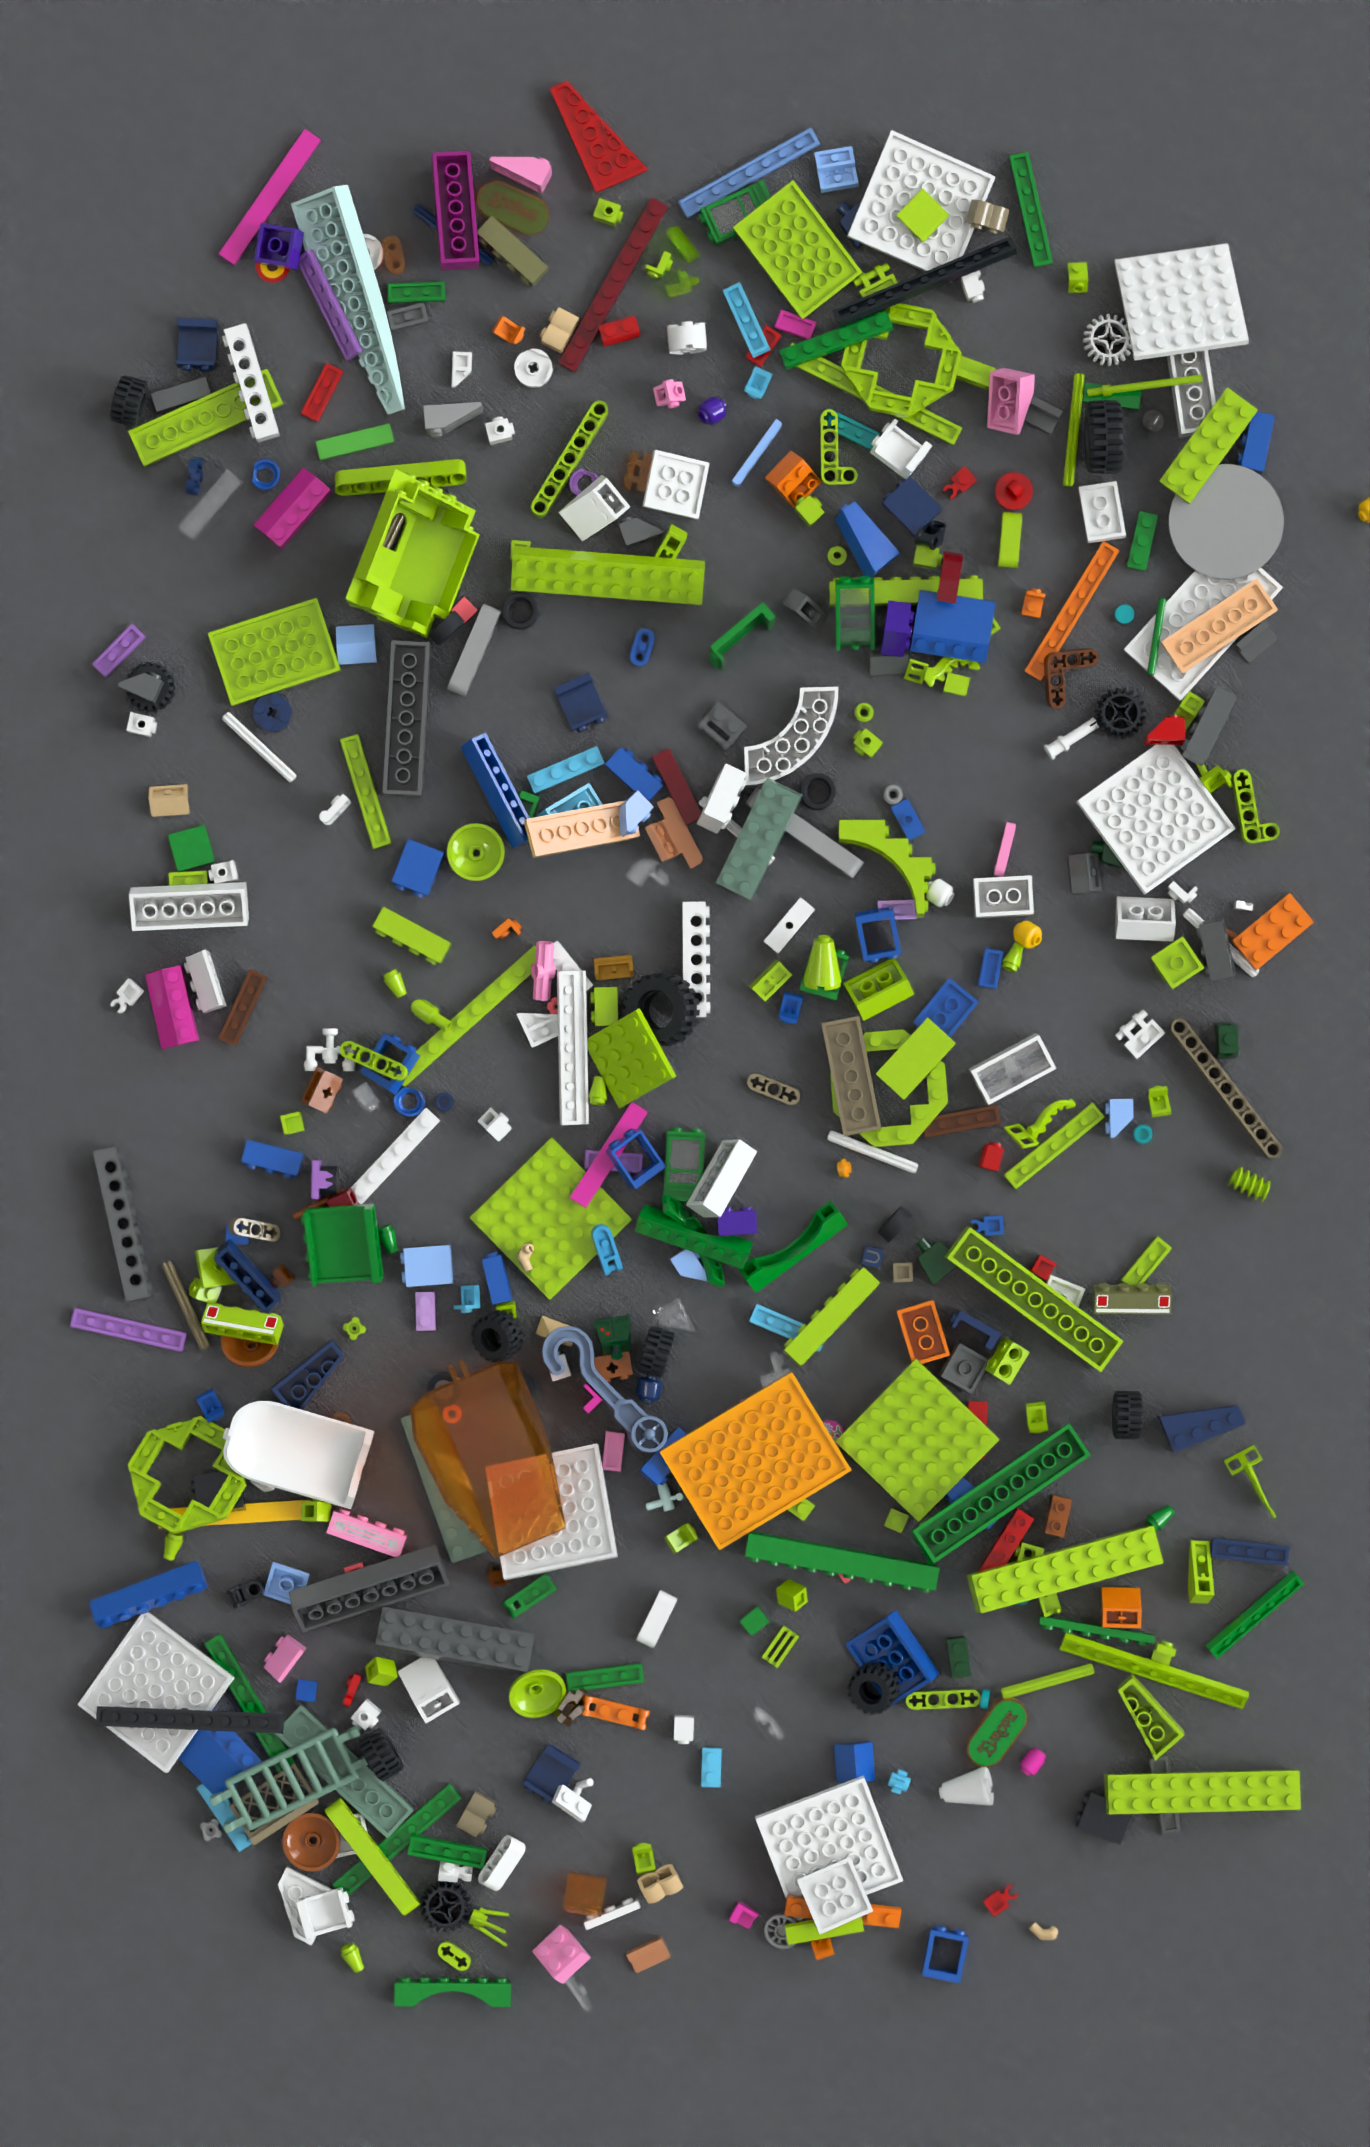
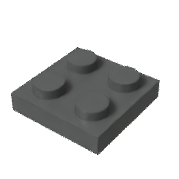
[939,1342,989,1394]

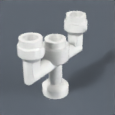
[304,1029,356,1071]

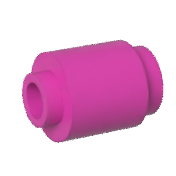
[1019,1747,1047,1776]

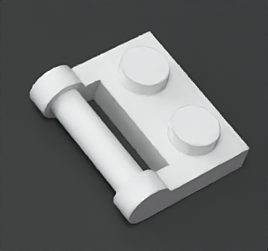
[319,794,351,825]

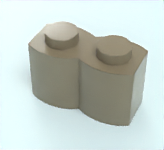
[966,199,1009,235]
[456,1791,497,1837]

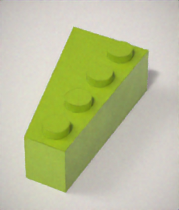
[1118,1674,1184,1761]

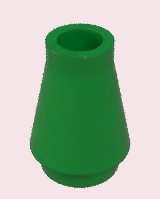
[378,1224,398,1254]
[1146,1505,1175,1532]

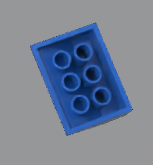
[910,590,996,663]
[845,1609,939,1707]
[178,1709,261,1794]

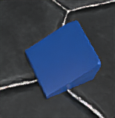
[295,1679,318,1702]

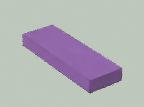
[92,624,146,678]
[584,1150,643,1173]

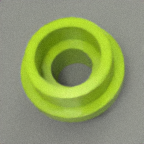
[828,546,847,566]
[855,703,874,722]

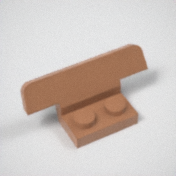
[645,798,703,869]

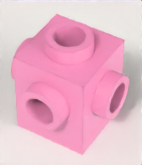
[653,379,686,409]

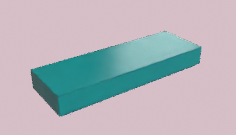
[823,408,880,451]

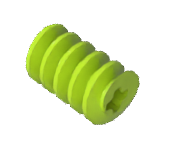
[1227,1166,1271,1204]

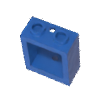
[855,906,902,963]
[360,1033,420,1095]
[605,1128,666,1189]
[482,1252,513,1305]
[921,1925,969,1983]

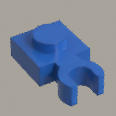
[970,1215,1004,1236]

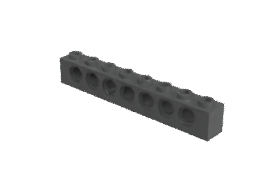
[93,1146,153,1302]

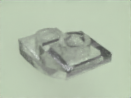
[752,1705,785,1740]

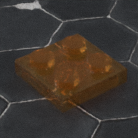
[563,1873,607,1917]

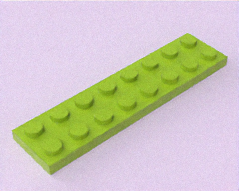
[128,369,283,467]

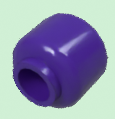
[697,396,727,425]

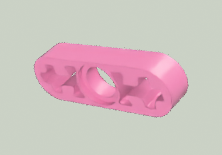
[993,822,1016,877]

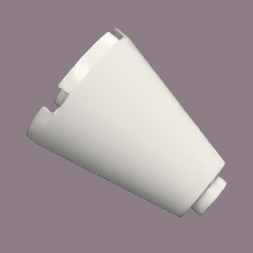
[939,1767,994,1806]

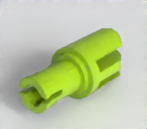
[411,999,452,1032]

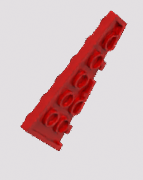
[550,81,648,194]

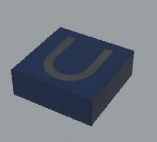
[861,1245,884,1269]

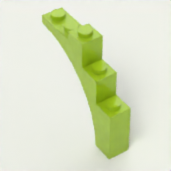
[838,820,935,918]

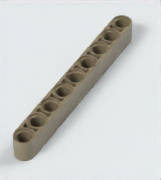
[1169,1019,1282,1158]

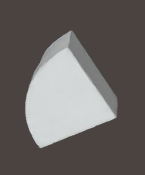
[1233,900,1253,911]

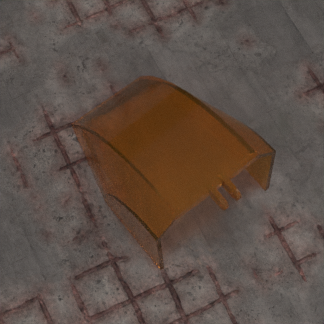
[410,1360,566,1559]

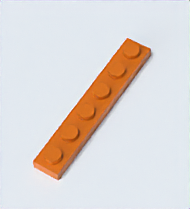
[784,1895,902,1928]

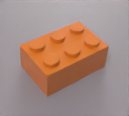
[896,1300,950,1364]

